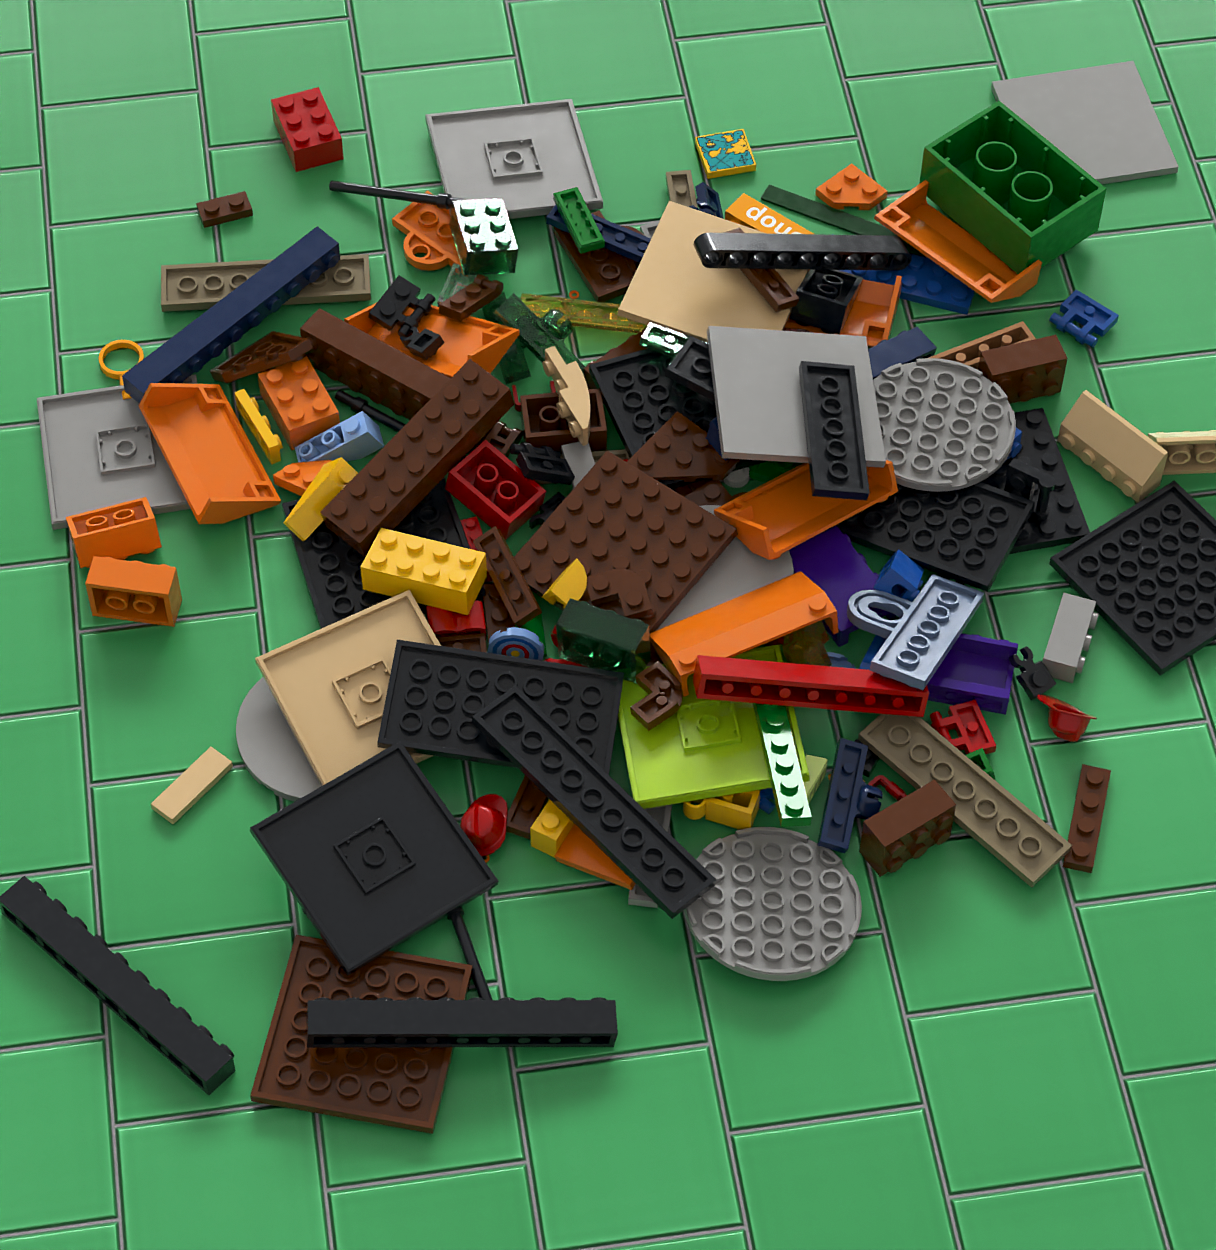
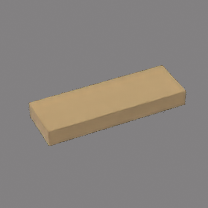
[151,747,233,824]

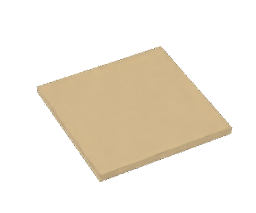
[617,201,809,344]
[255,590,441,786]

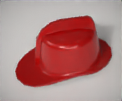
[1037,694,1097,742]
[460,794,508,856]

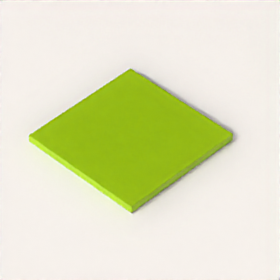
[616,644,810,809]

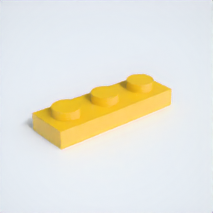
[234,389,283,465]

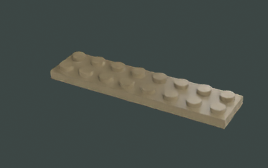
[161,254,371,312]
[858,714,1072,888]

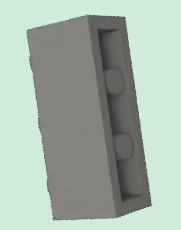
[1043,592,1099,683]

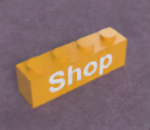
[725,193,814,234]

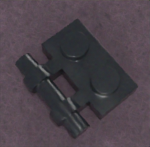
[369,275,436,337]
[509,442,575,485]

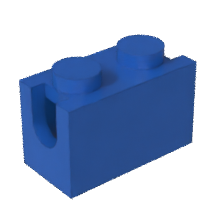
[873,549,924,602]

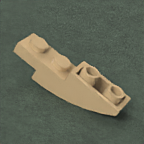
[542,346,590,446]

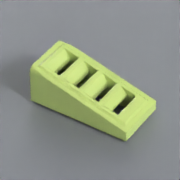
[803,754,828,803]

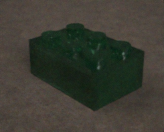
[449,198,518,276]
[556,598,651,684]

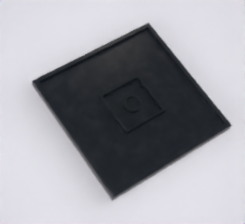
[250,741,499,976]

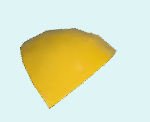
[542,558,587,610]

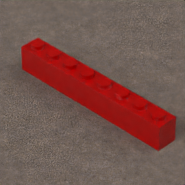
[693,655,929,717]

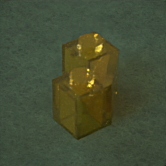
[782,621,832,666]

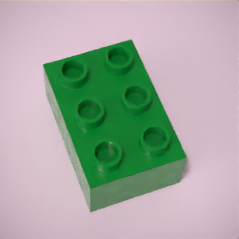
[919,101,1107,274]

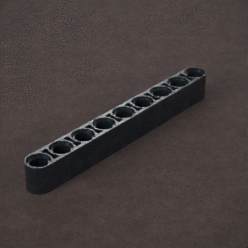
[693,233,912,271]

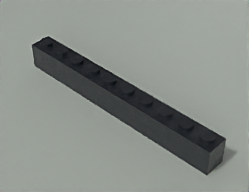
[0,876,236,1095]
[306,997,618,1048]

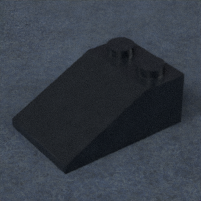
[789,269,863,334]

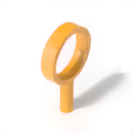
[99,340,144,399]

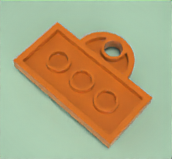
[392,190,502,277]

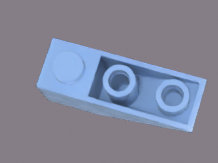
[295,411,384,462]

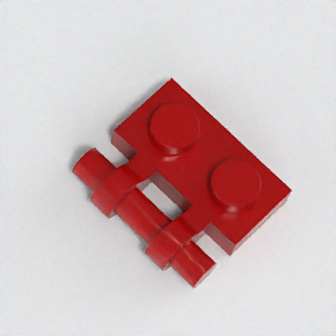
[929,700,996,754]

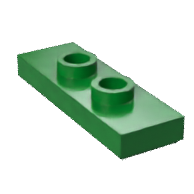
[553,187,605,254]

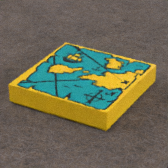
[695,129,756,179]

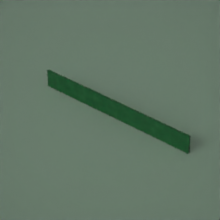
[761,185,928,258]

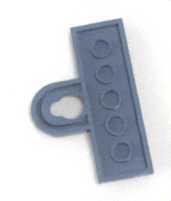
[847,574,984,690]

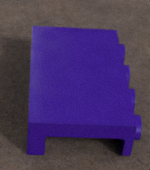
[789,526,896,647]
[927,633,1018,715]

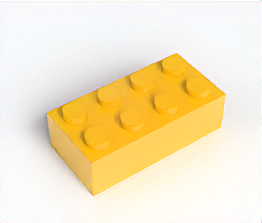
[360,528,487,615]

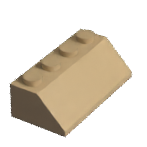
[1057,390,1168,503]
[1147,430,1216,475]

